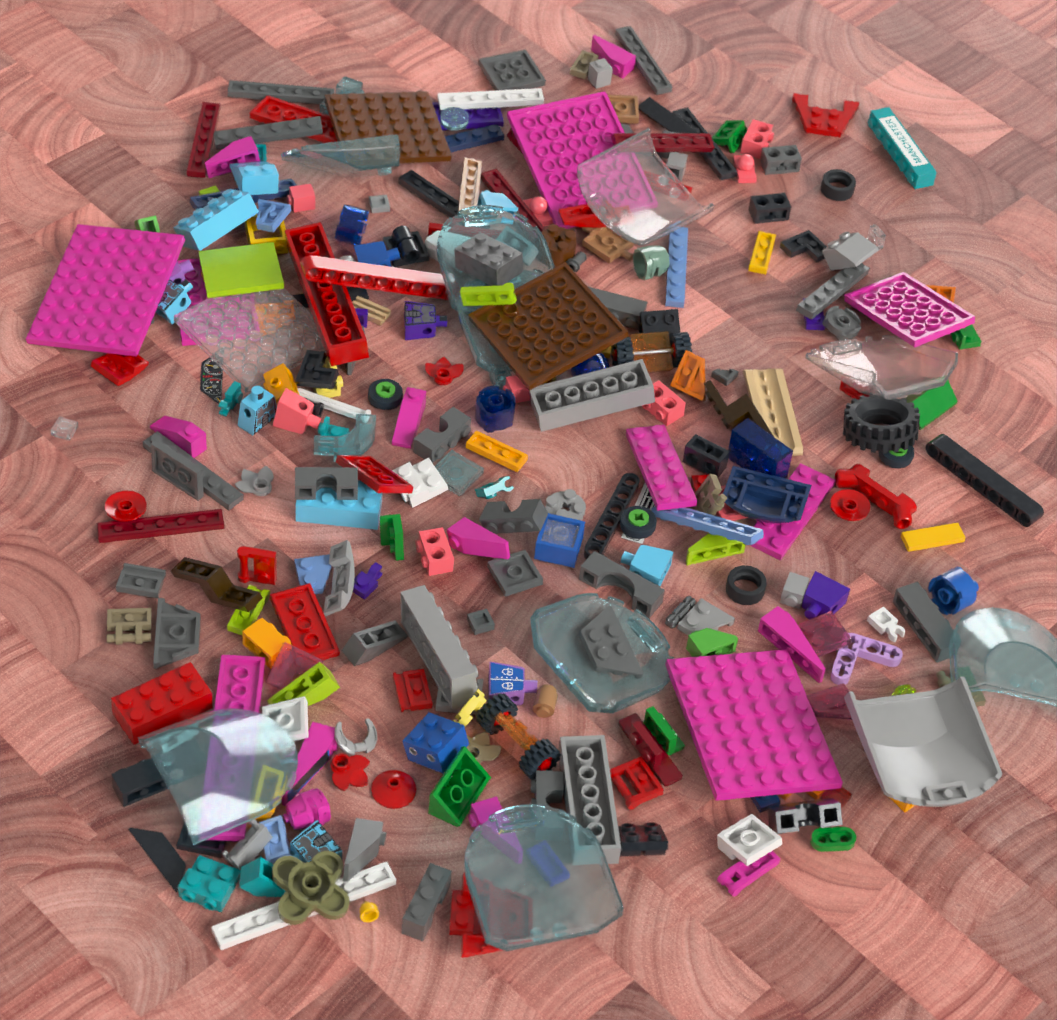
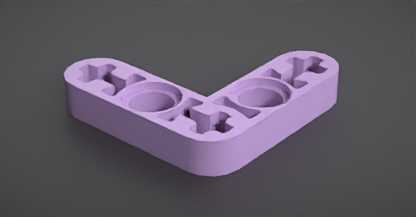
[830,633,903,685]

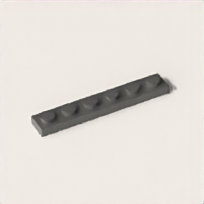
[615,26,673,95]
[228,80,335,105]
[214,116,323,150]
[796,263,870,320]
[143,431,244,511]

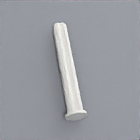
[298,388,371,425]

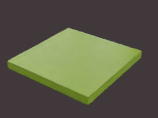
[198,242,284,298]

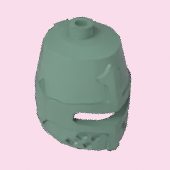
[633,245,670,281]

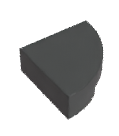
[711,368,739,386]

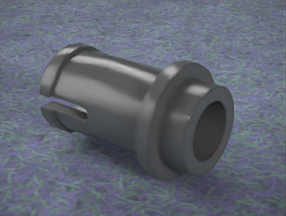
[566,251,587,272]

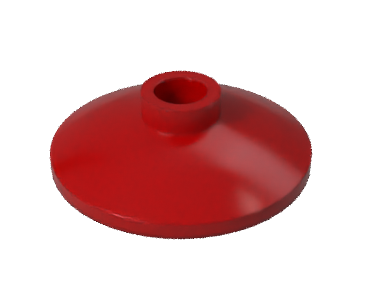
[830,489,871,521]
[105,490,147,522]
[371,770,416,809]

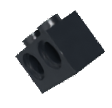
[748,193,791,224]
[682,434,730,478]

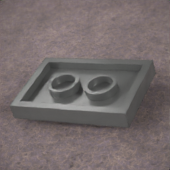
[151,439,204,501]

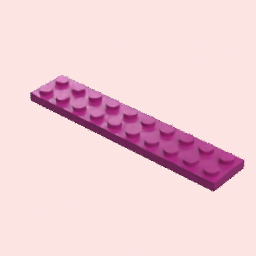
[198,655,265,842]

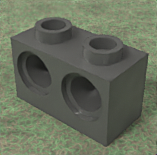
[760,145,802,175]

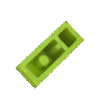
[685,533,745,565]
[267,662,340,706]

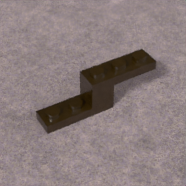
[704,380,779,448]
[171,557,263,612]

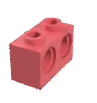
[740,119,774,159]
[642,380,686,426]
[415,527,454,576]

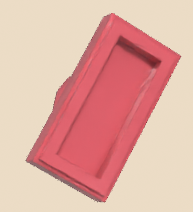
[733,154,757,183]
[523,196,554,226]

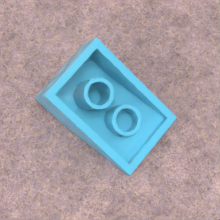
[230,161,279,195]

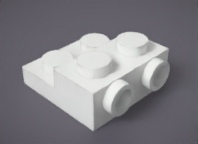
[392,458,448,508]
[260,696,308,753]
[717,814,782,866]

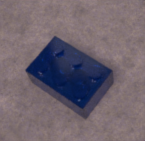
[728,418,793,479]

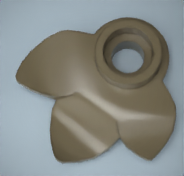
[466,732,501,764]

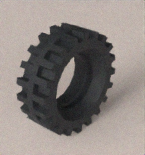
[843,393,920,454]

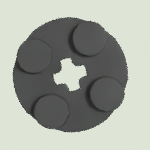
[822,306,861,341]

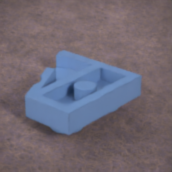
[256,199,292,232]
[294,554,332,595]

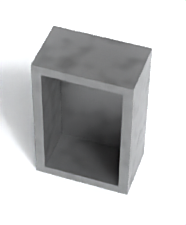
[454,232,523,286]

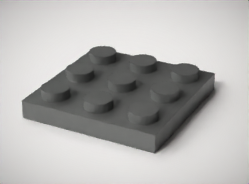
[478,49,546,91]

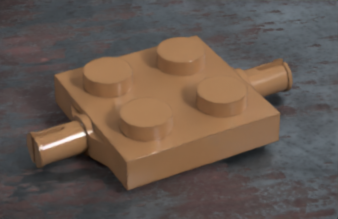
[582,226,634,263]

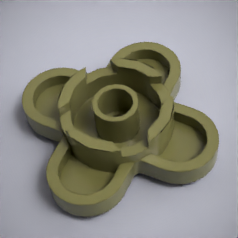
[272,851,350,925]

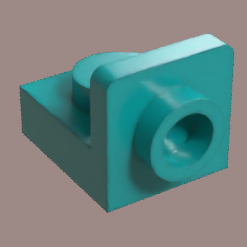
[318,416,349,448]

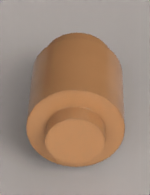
[533,684,558,718]

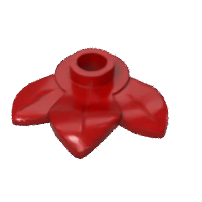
[425,357,464,385]
[330,753,370,791]

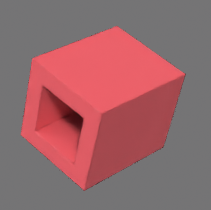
[287,184,315,212]
[503,375,530,404]

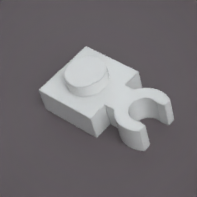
[867,607,905,642]

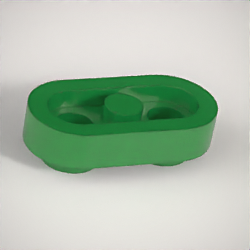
[810,827,856,852]

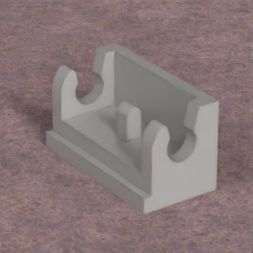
[222,818,273,870]

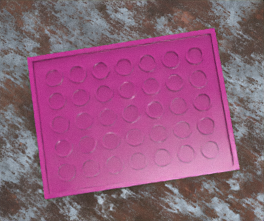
[506,91,658,229]
[26,224,185,356]
[665,649,843,801]

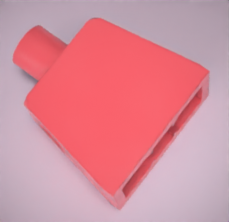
[273,388,322,434]

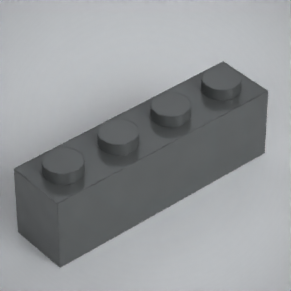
[589,287,648,330]
[893,582,962,663]

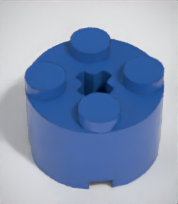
[928,566,979,615]

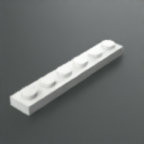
[437,88,544,110]

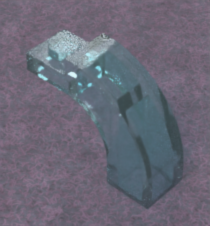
[314,414,376,462]

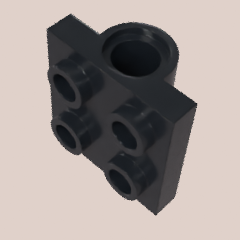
[383,226,430,267]
[639,309,680,351]
[618,822,668,857]

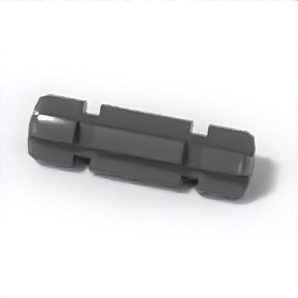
[665,596,696,628]

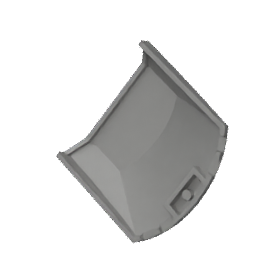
[844,677,1003,807]

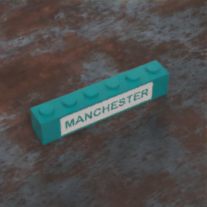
[867,107,937,189]

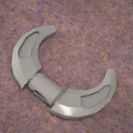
[334,718,377,755]

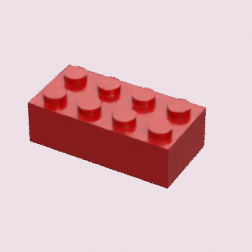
[111,662,213,745]

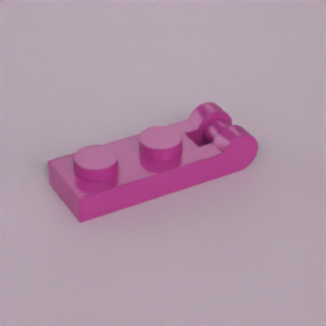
[717,851,780,897]

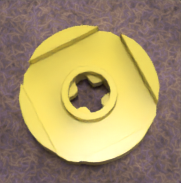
[453,689,487,727]

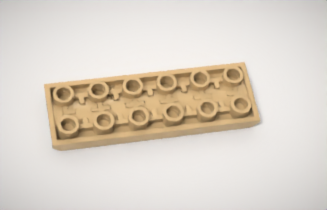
[743,369,803,457]

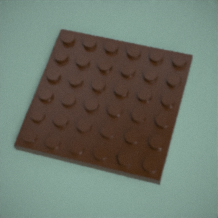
[324,91,452,166]
[468,262,629,391]

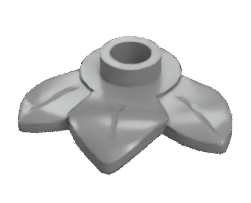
[235,466,274,496]

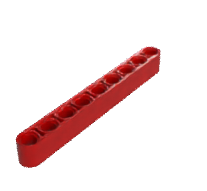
[300,255,459,300]

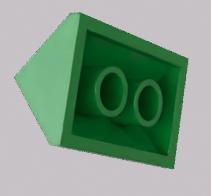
[904,377,958,430]
[428,746,491,827]

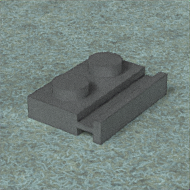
[116,563,166,599]

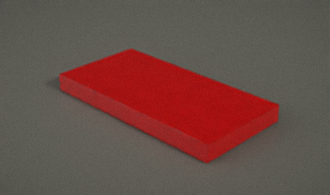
[336,455,413,493]
[269,583,340,667]

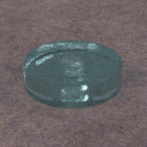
[440,107,469,131]

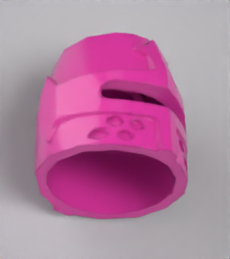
[283,788,331,830]

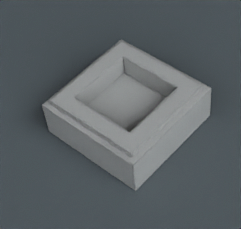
[369,195,390,213]

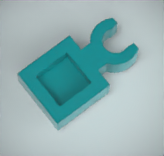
[218,381,243,416]

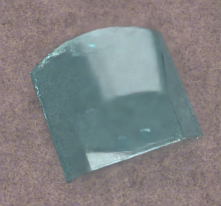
[281,134,400,178]

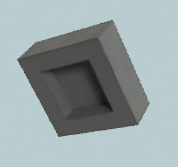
[467,609,495,635]

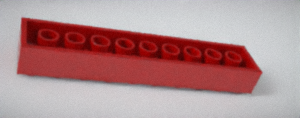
[284,222,369,366]

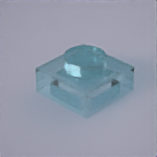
[489,367,512,389]

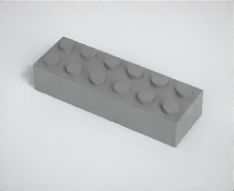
[529,359,655,432]
[401,585,478,710]
[558,735,621,866]

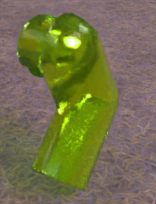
[891,684,917,696]

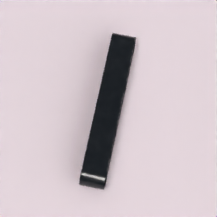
[925,434,1044,527]

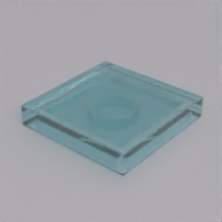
[435,450,484,496]

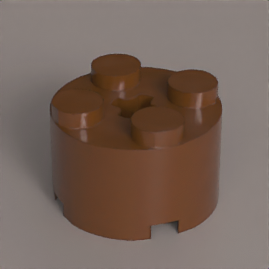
[538,224,577,268]

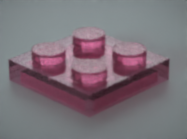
[797,611,852,657]

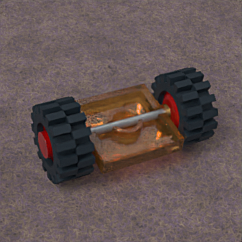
[611,331,692,372]
[476,693,561,780]

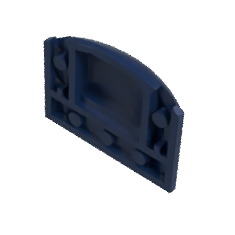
[723,466,812,523]

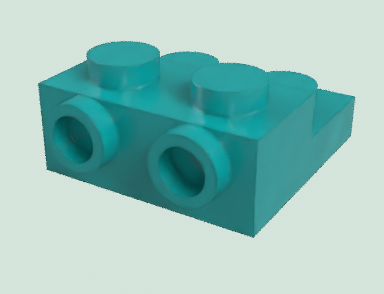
[178,855,241,913]

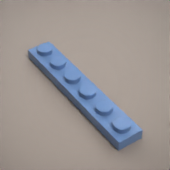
[665,226,688,308]
[651,506,764,545]

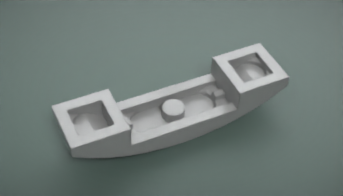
[323,540,355,616]

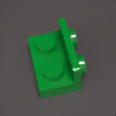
[712,120,748,153]
[951,324,982,350]
[379,514,404,561]
[644,706,685,756]

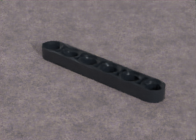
[584,473,640,559]

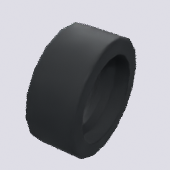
[821,169,856,201]
[726,565,767,605]

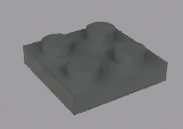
[487,550,543,597]

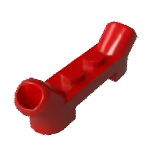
[835,463,917,529]

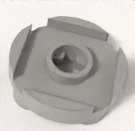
[545,489,586,521]

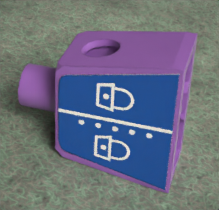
[488,662,537,706]

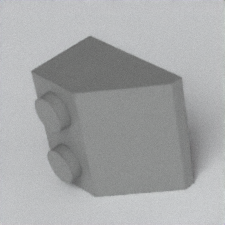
[822,232,879,270]

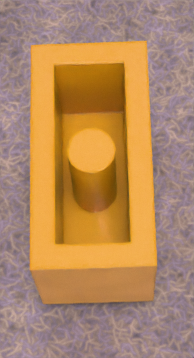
[242,618,291,670]

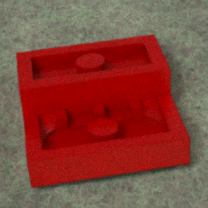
[91,353,149,386]

